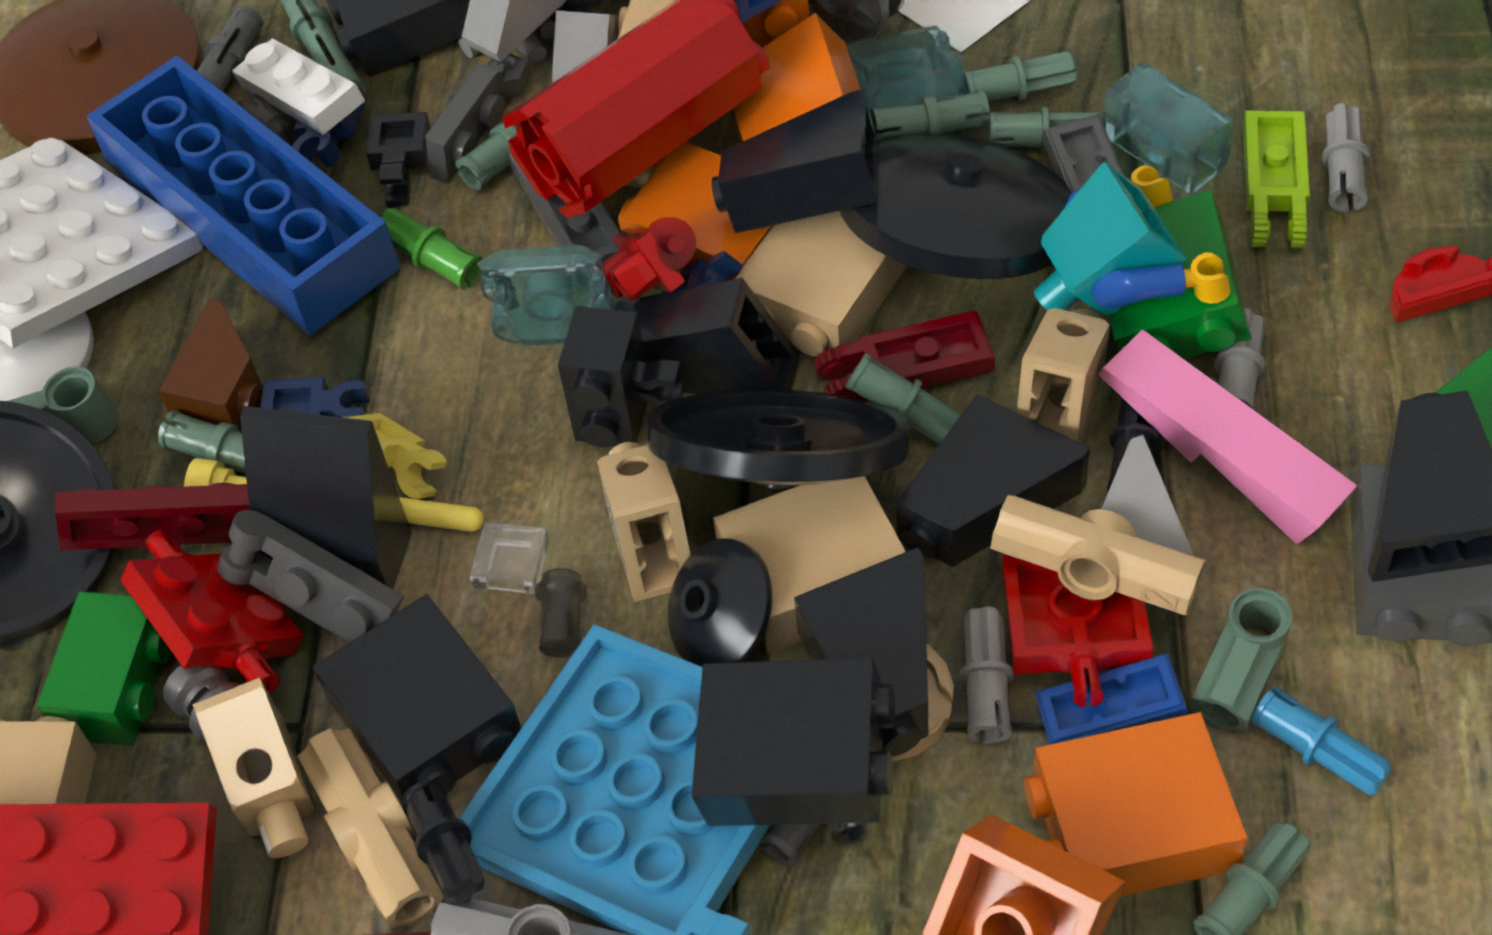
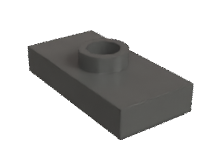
[1042,114,1125,193]

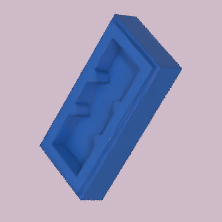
[1035,653,1189,745]

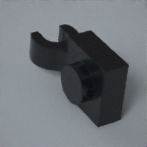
[366,112,431,206]

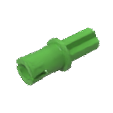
[381,208,484,290]

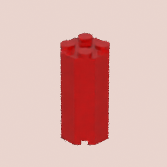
[503,0,770,218]

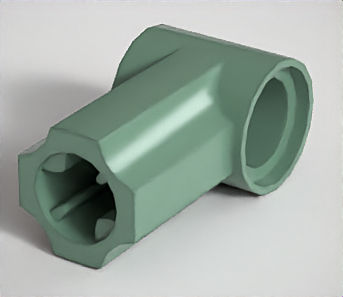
[8,366,118,445]
[1189,587,1292,732]

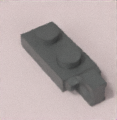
[425,54,529,184]

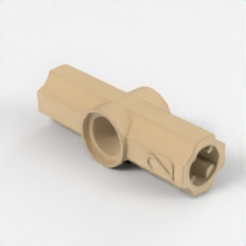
[990,495,1206,616]
[297,728,444,929]

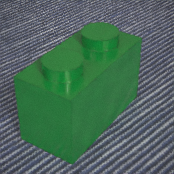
[36,591,172,746]

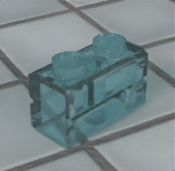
[1103,62,1234,194]

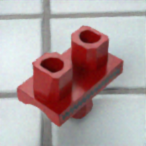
[595,217,696,302]

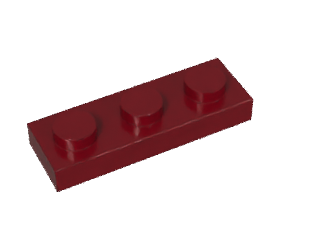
[55,482,250,551]

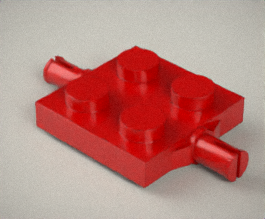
[1002,513,1153,707]
[120,529,304,694]

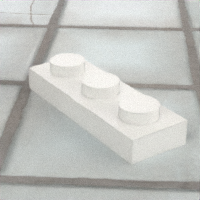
[232,38,365,135]

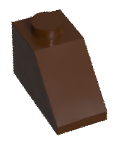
[158,298,263,433]

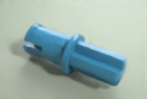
[1251,686,1392,795]

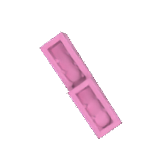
[1098,329,1358,545]

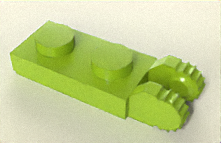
[1243,110,1310,248]

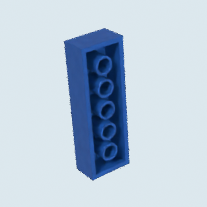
[86,56,400,336]

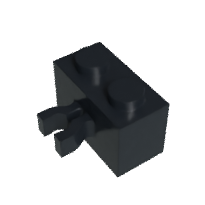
[558,306,685,447]

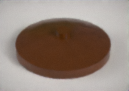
[0,0,204,154]

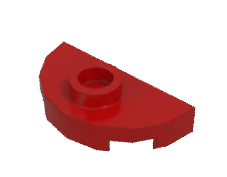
[1389,246,1492,323]

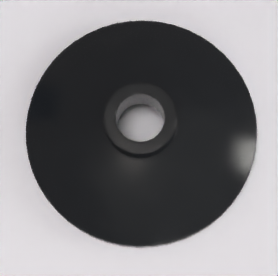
[668,538,772,667]

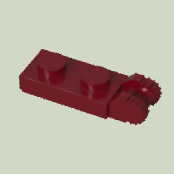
[813,310,995,401]

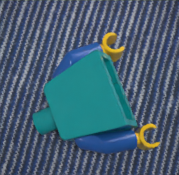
[1033,161,1231,316]

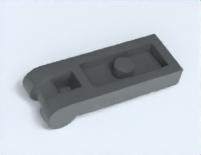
[217,510,404,643]

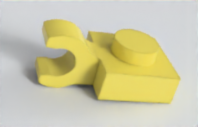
[342,413,447,499]

